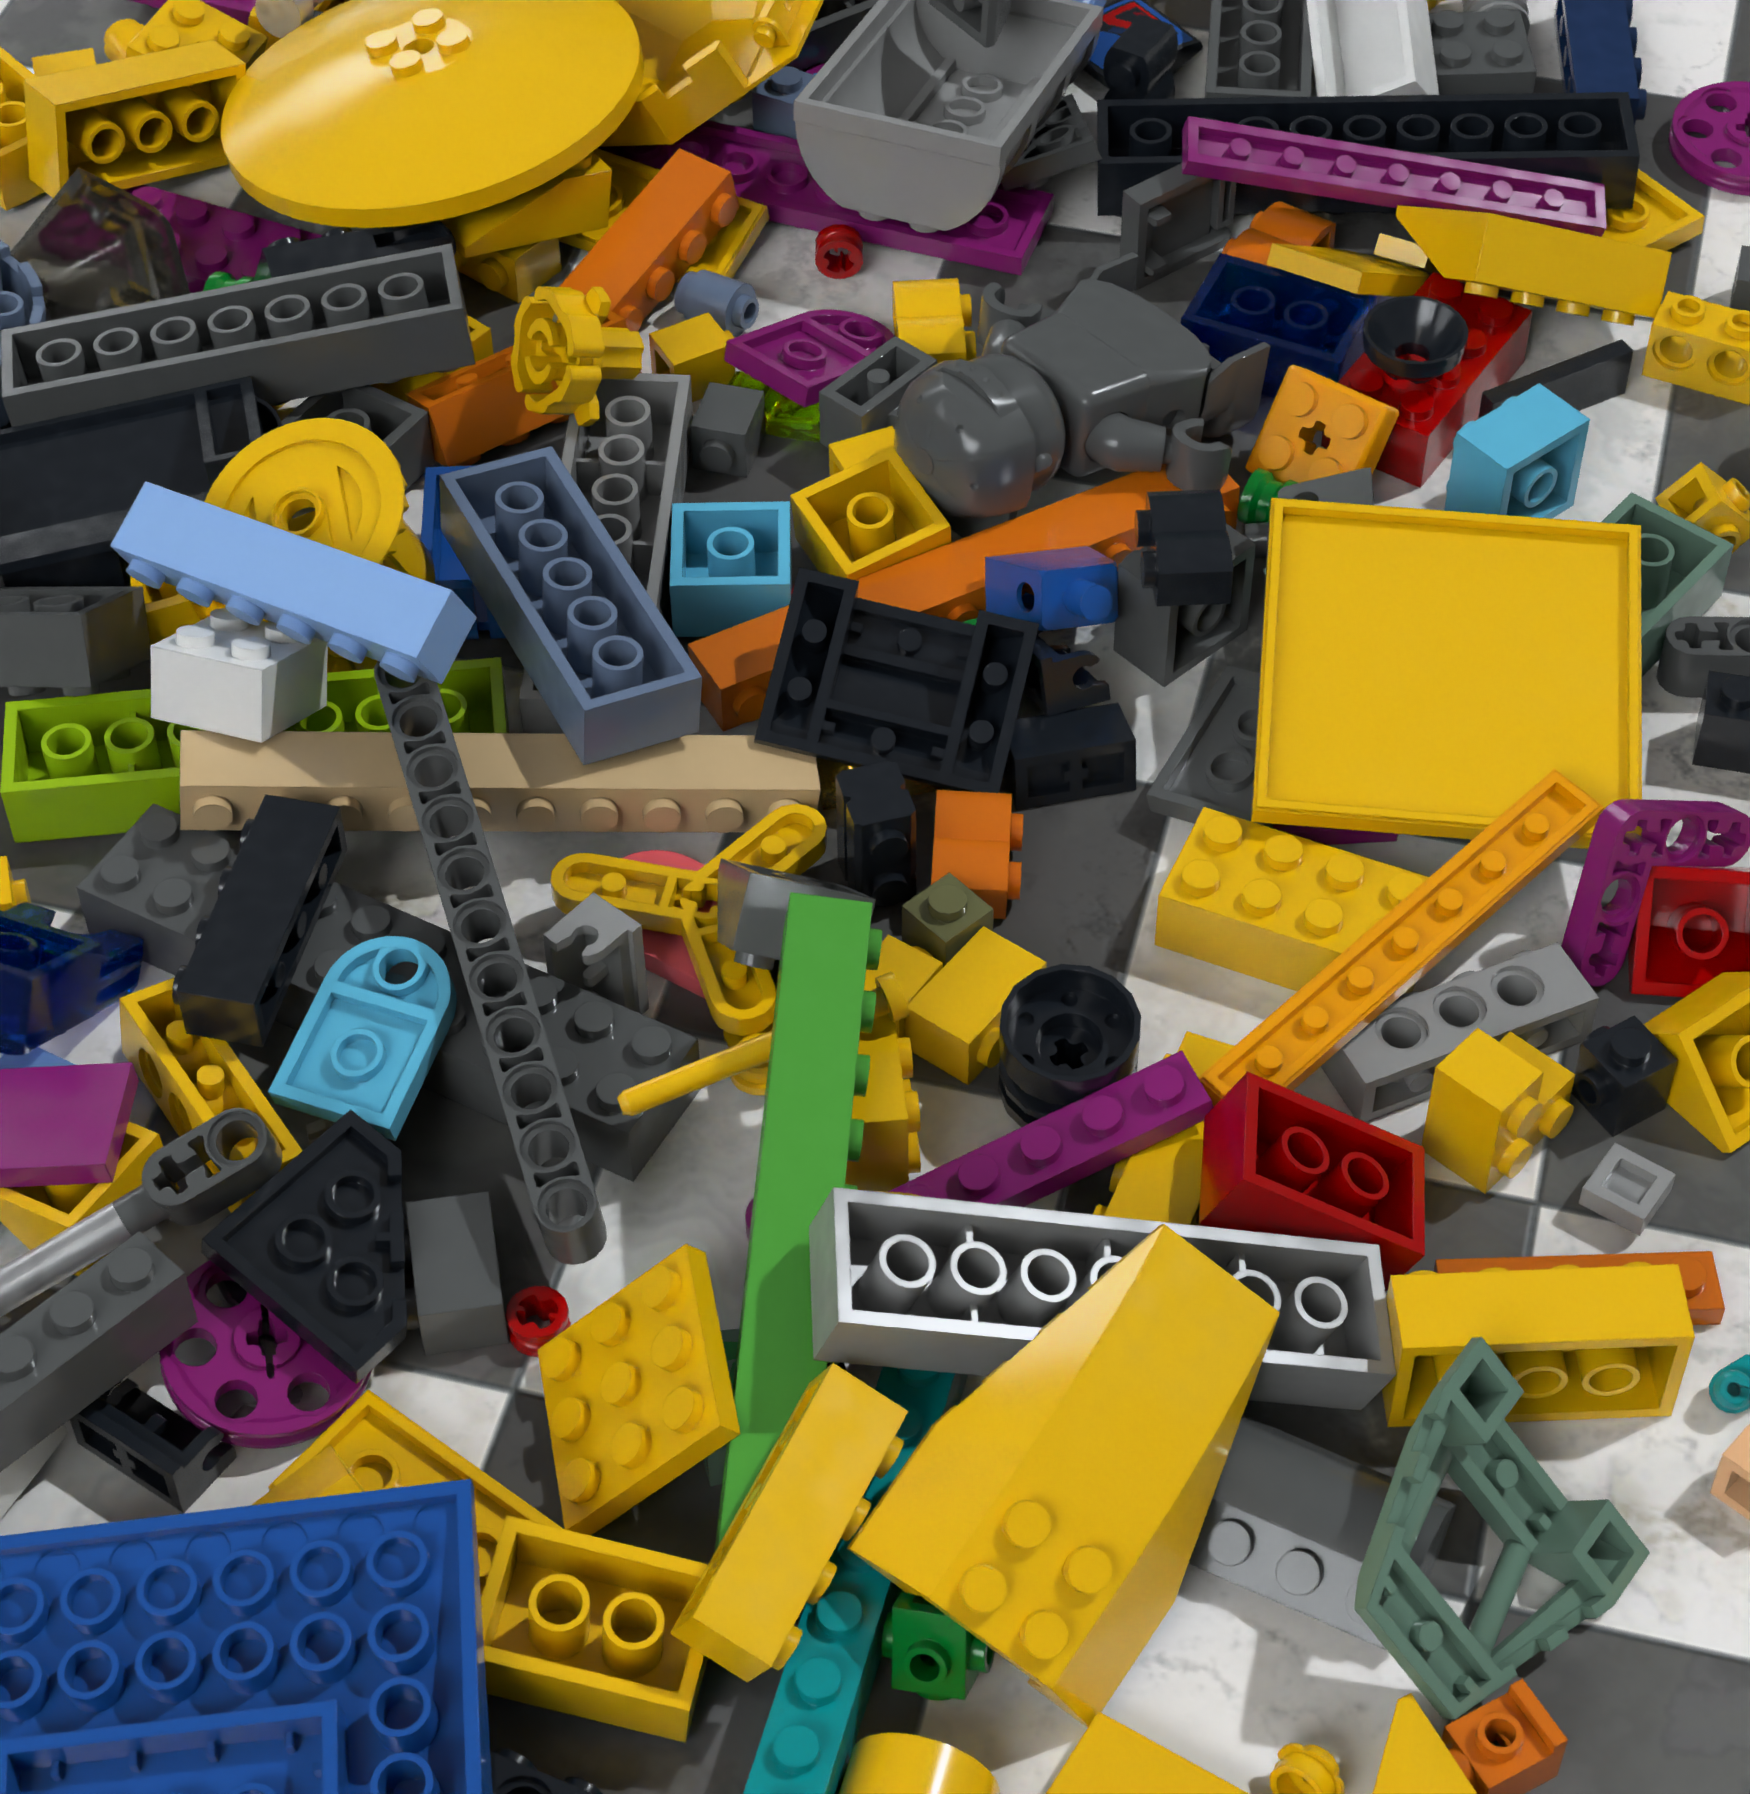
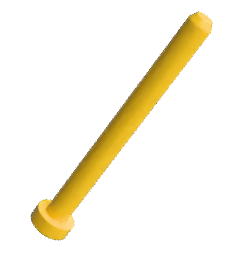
[617,972,909,1116]

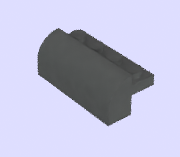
[1189,1415,1457,1650]

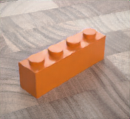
[559,148,740,331]
[406,310,641,466]

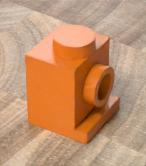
[1441,1678,1568,1794]

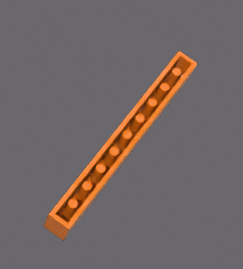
[688,464,1240,732]

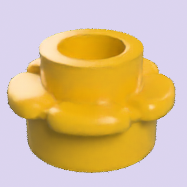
[1269,1743,1344,1794]

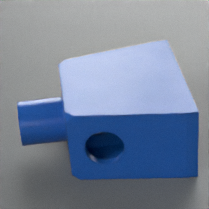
[985,546,1118,631]

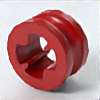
[815,224,863,279]
[505,1286,571,1357]

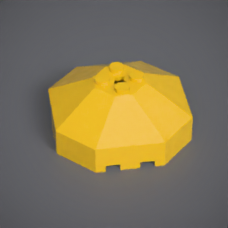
[599,0,824,147]

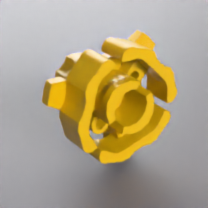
[511,286,644,427]

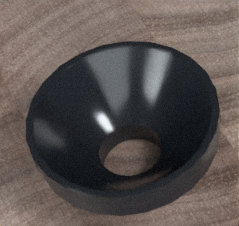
[1362,296,1468,384]

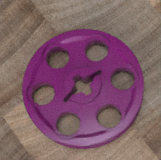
[1668,81,1750,196]
[159,1260,372,1449]

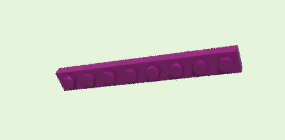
[1182,116,1607,237]

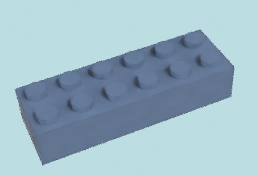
[439,446,702,765]

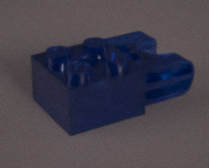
[0,902,144,1056]

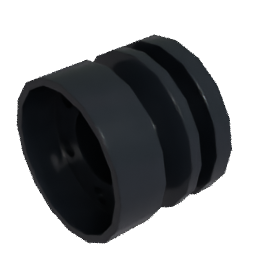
[998,964,1141,1127]

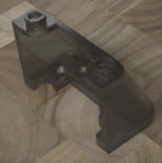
[10,167,191,320]

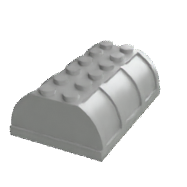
[793,0,1104,233]

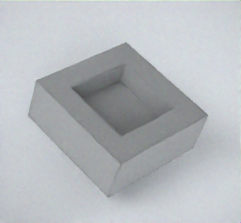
[1579,1143,1676,1236]

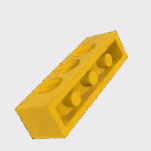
[119,977,303,1213]

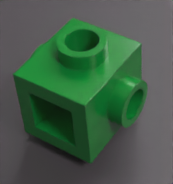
[882,1590,995,1701]

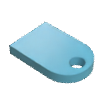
[268,936,457,1141]

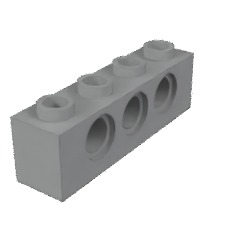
[1321,942,1599,1122]

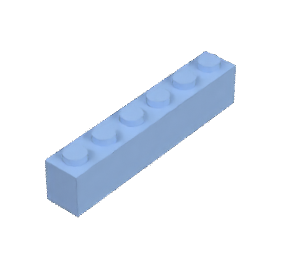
[110,481,477,684]

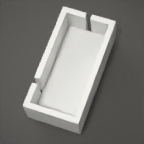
[1306,0,1439,96]

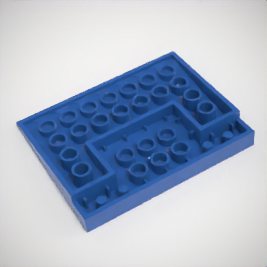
[0,1479,493,1794]

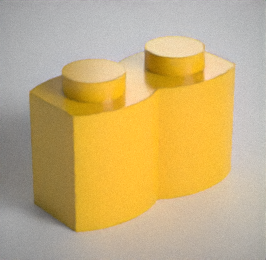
[892,278,976,364]

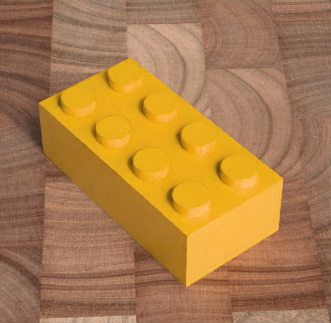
[24,40,246,204]
[1154,807,1429,995]
[1382,1262,1695,1427]

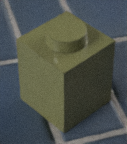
[902,872,994,967]

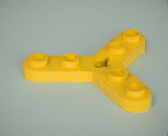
[550,804,827,1036]

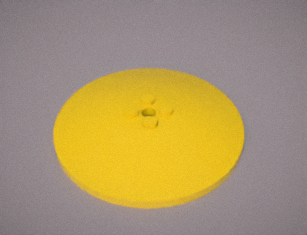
[221,0,644,228]

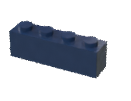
[1554,0,1647,126]

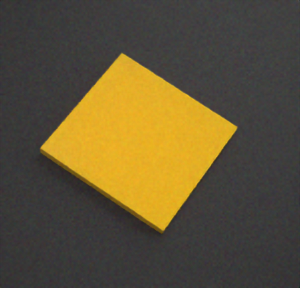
[1251,498,1642,849]

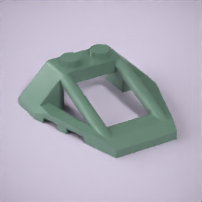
[1354,1337,1650,1719]

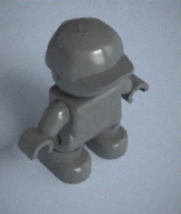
[894,252,1270,538]

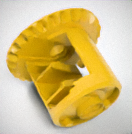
[204,418,435,658]

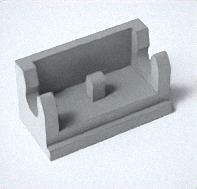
[543,892,649,1014]

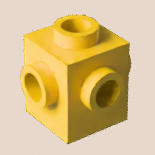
[1655,462,1750,553]

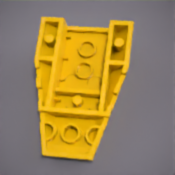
[847,1224,1280,1727]

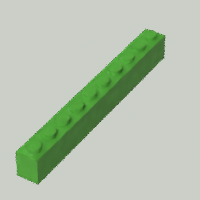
[714,892,882,1553]

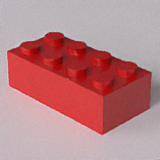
[1321,272,1533,488]

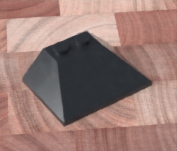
[754,567,1039,793]

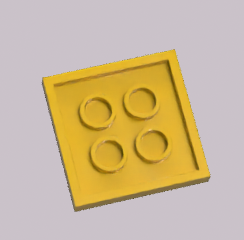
[537,1243,741,1536]

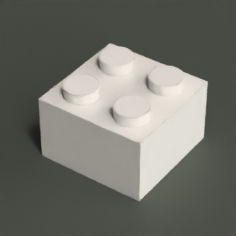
[151,608,328,743]

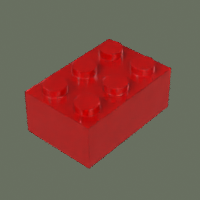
[1199,1071,1425,1292]

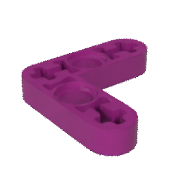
[1561,799,1750,987]

